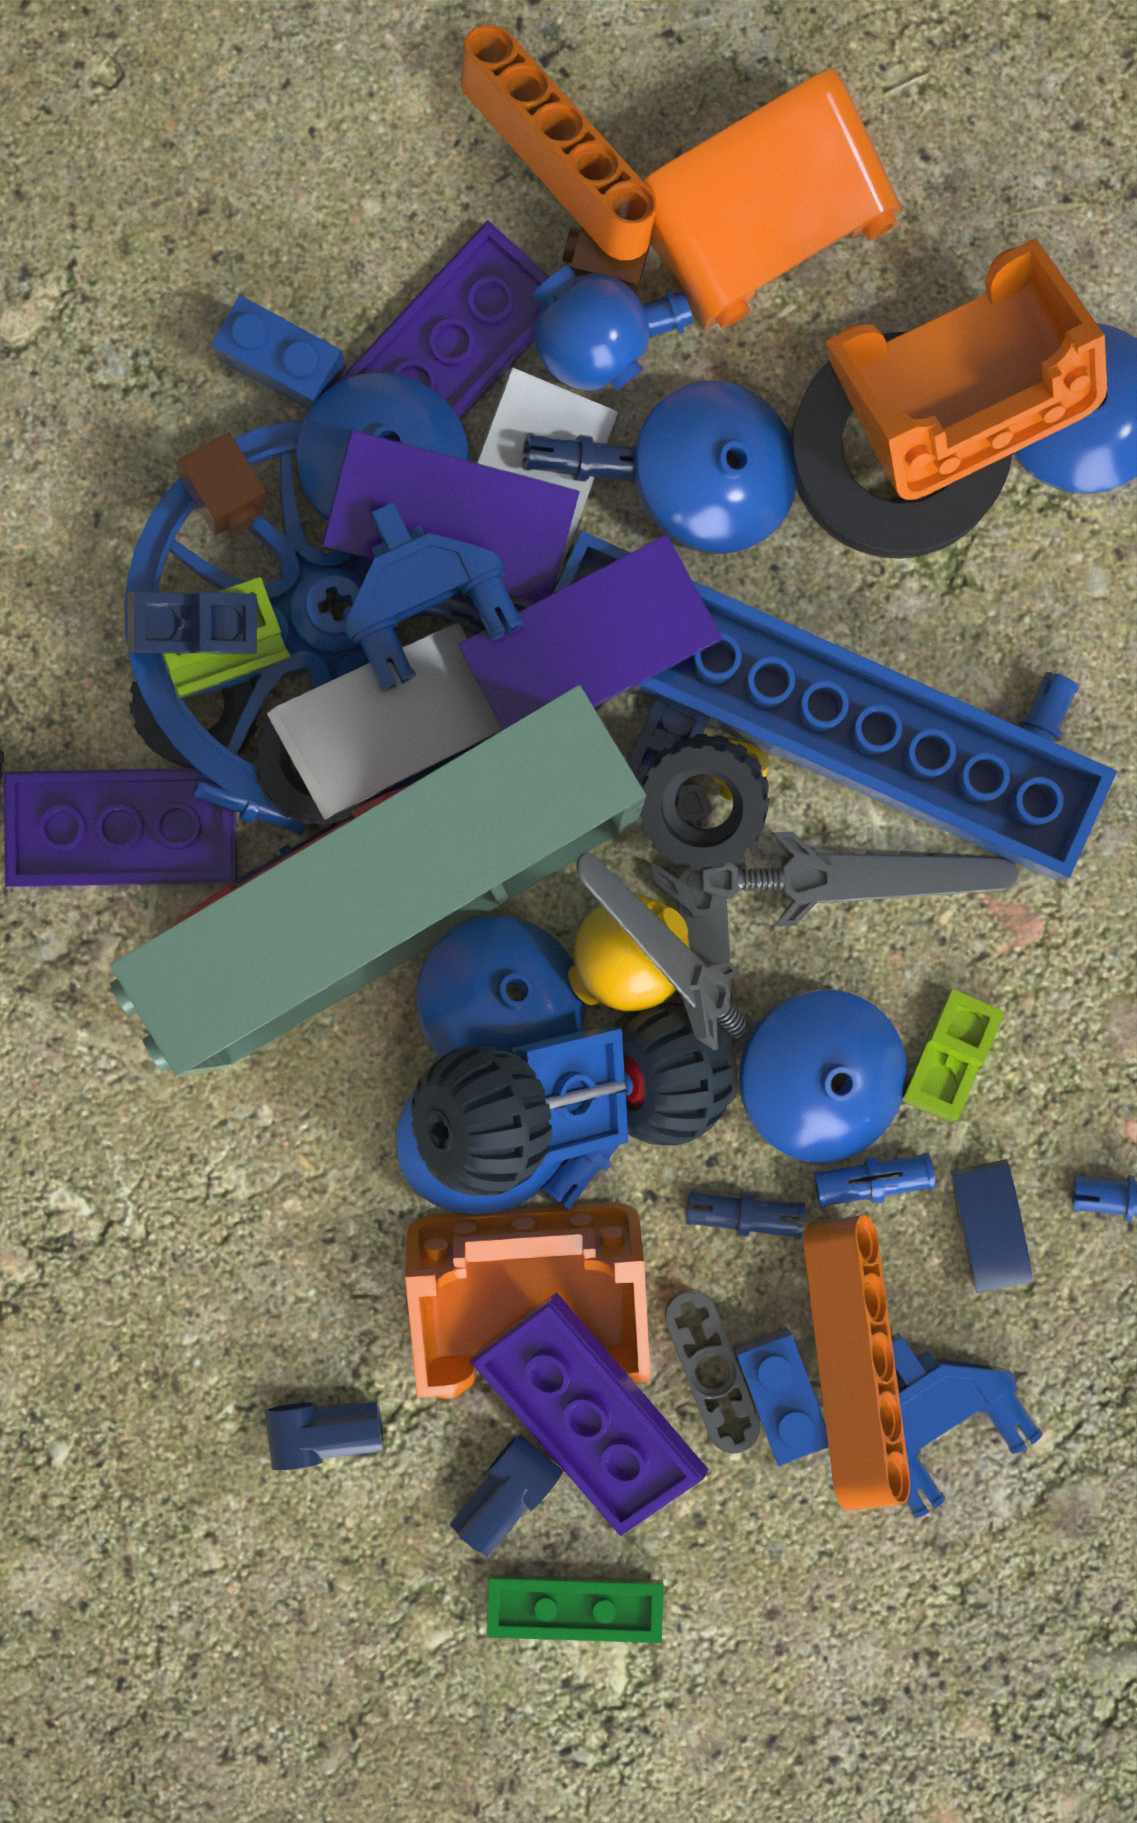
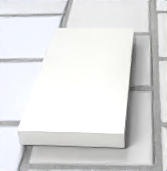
[476,368,618,607]
[267,623,503,820]

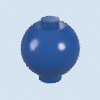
[532,264,650,391]

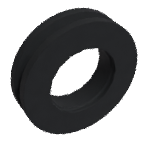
[791,332,1013,559]

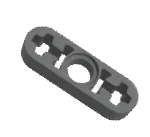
[665,1289,760,1453]

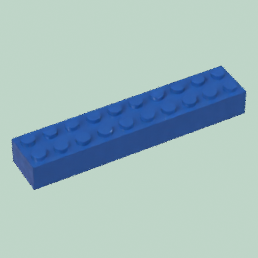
[553,531,1117,881]

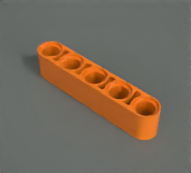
[461,25,657,260]
[803,1214,910,1511]

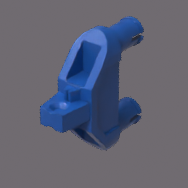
[344,502,525,692]
[892,1333,1043,1518]

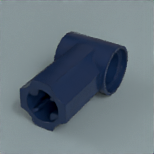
[264,1399,384,1470]
[449,1433,564,1557]

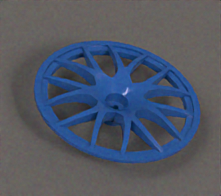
[124,419,491,818]

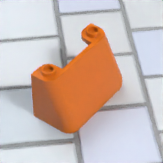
[643,69,901,331]
[825,238,1107,500]
[405,1202,651,1399]

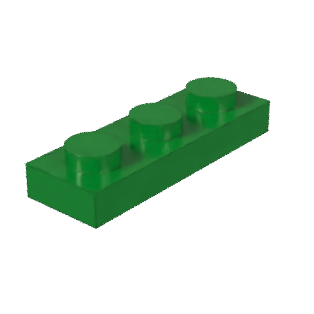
[487,1574,664,1643]

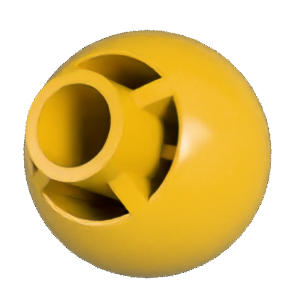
[568,895,690,1011]

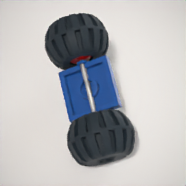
[411,1003,733,1196]

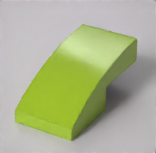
[902,988,1005,1124]

